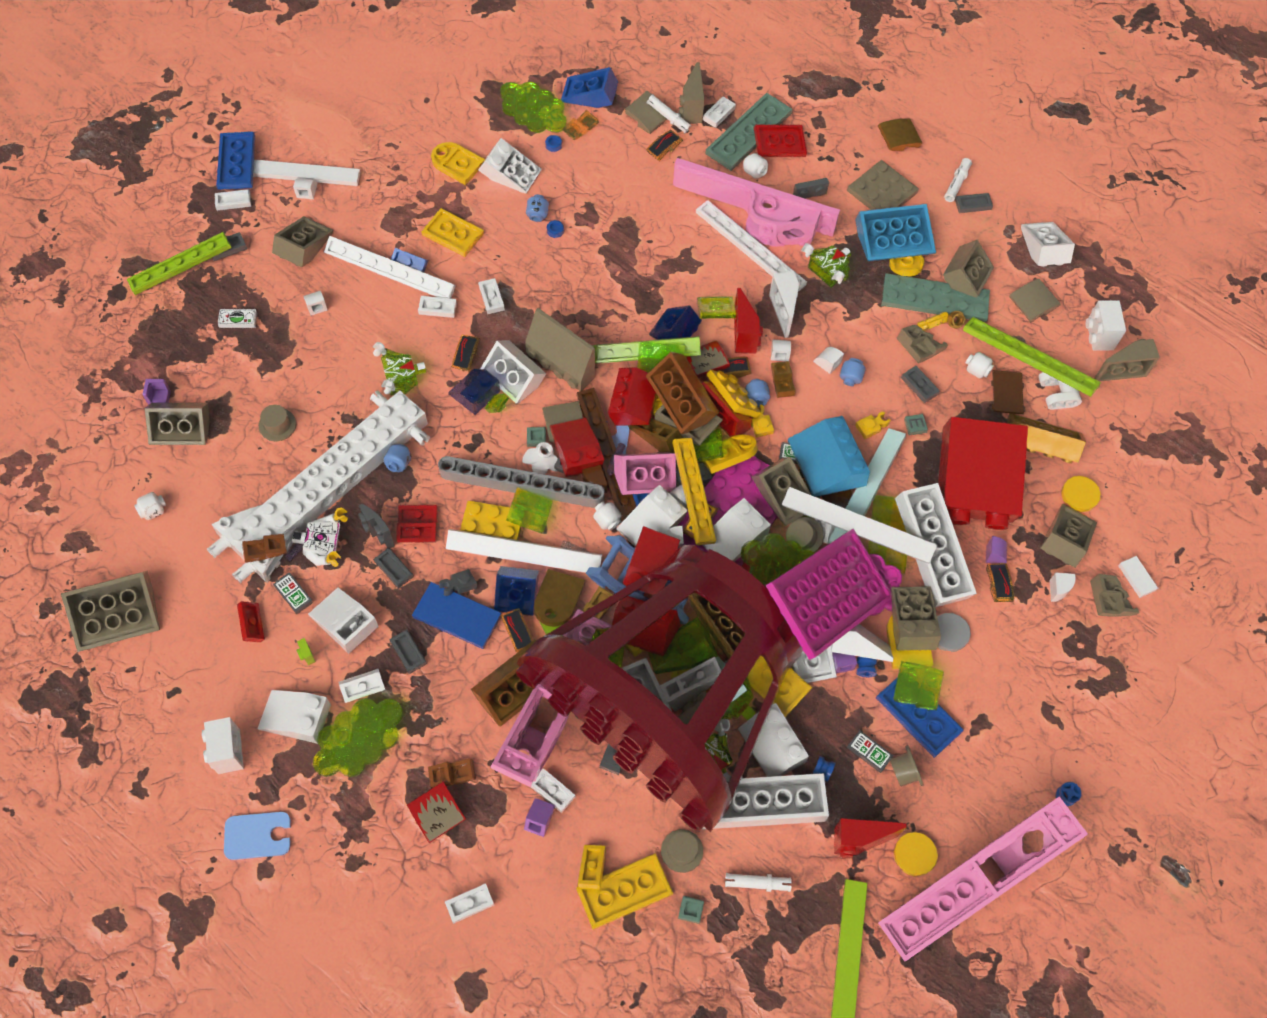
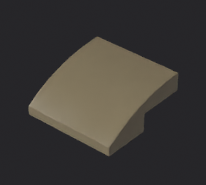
[625,91,667,134]
[1009,279,1061,323]
[542,401,583,442]

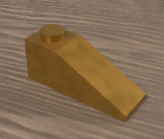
[628,418,682,453]

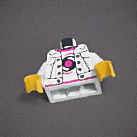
[292,507,348,567]

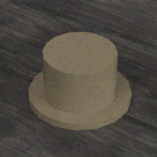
[258,404,296,442]
[786,517,824,556]
[890,745,924,787]
[661,829,703,873]

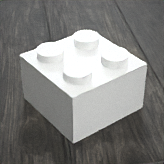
[1085,300,1126,351]
[202,717,244,774]

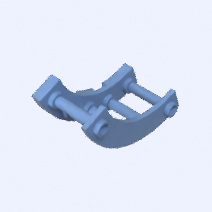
[585,535,689,625]

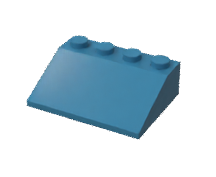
[855,204,936,261]
[788,416,870,497]

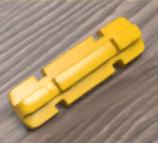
[917,312,949,331]

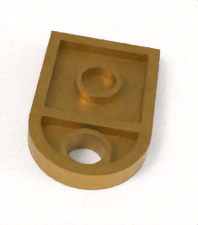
[534,569,585,627]

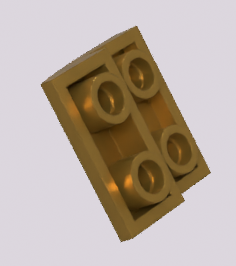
[878,118,922,151]

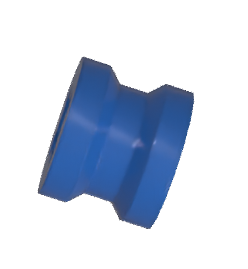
[856,656,877,678]
[812,756,836,782]
[1055,782,1081,807]

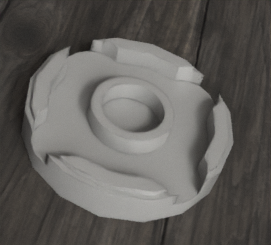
[937,613,971,652]

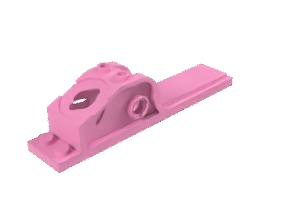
[673,158,840,247]
[491,609,612,787]
[878,797,1088,961]

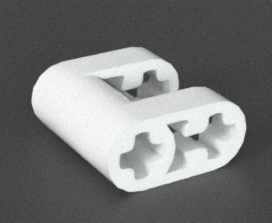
[1038,372,1082,410]

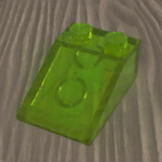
[648,617,718,674]

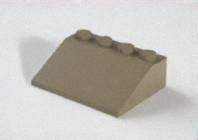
[525,308,595,391]
[61,570,160,652]

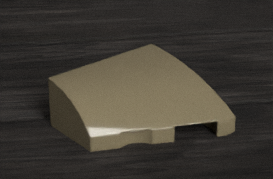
[897,325,948,363]
[1090,574,1139,617]

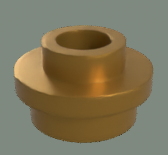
[947,311,965,329]

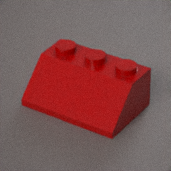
[608,367,657,426]
[701,382,752,437]
[611,596,681,656]

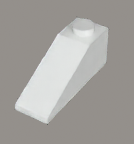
[660,657,722,711]

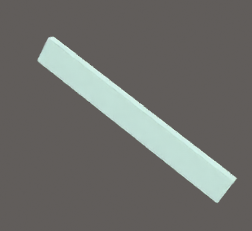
[829,428,906,543]

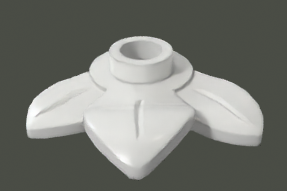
[522,442,558,474]

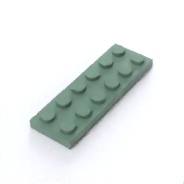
[705,93,792,171]
[881,273,990,322]

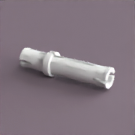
[646,94,691,133]
[944,158,972,202]
[725,873,791,892]

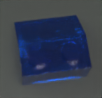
[649,305,702,340]
[448,369,500,415]
[494,566,539,616]

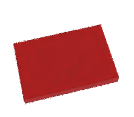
[754,125,807,157]

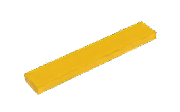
[672,438,716,545]

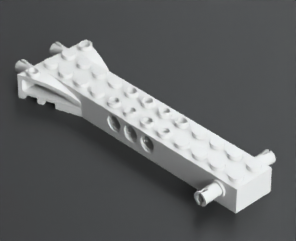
[207,391,430,584]

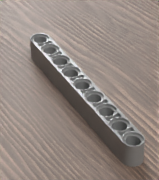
[438,456,604,508]

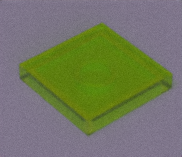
[697,296,736,319]

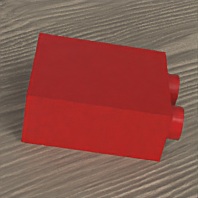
[938,417,1028,530]

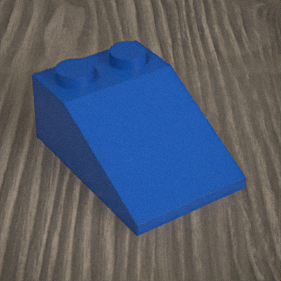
[561,67,618,108]

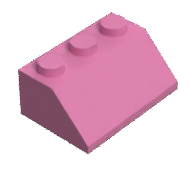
[614,452,676,495]

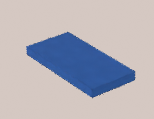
[216,132,255,190]
[412,582,502,649]
[876,671,964,758]

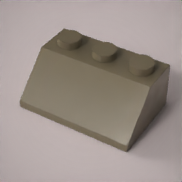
[943,240,994,297]
[145,403,210,445]

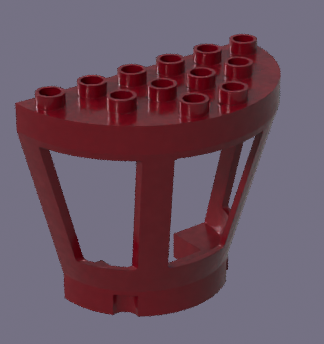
[516,545,803,832]

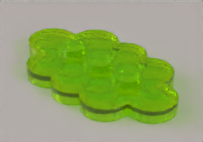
[500,82,567,133]
[741,533,814,589]
[313,698,403,777]

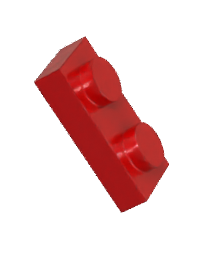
[237,601,265,643]

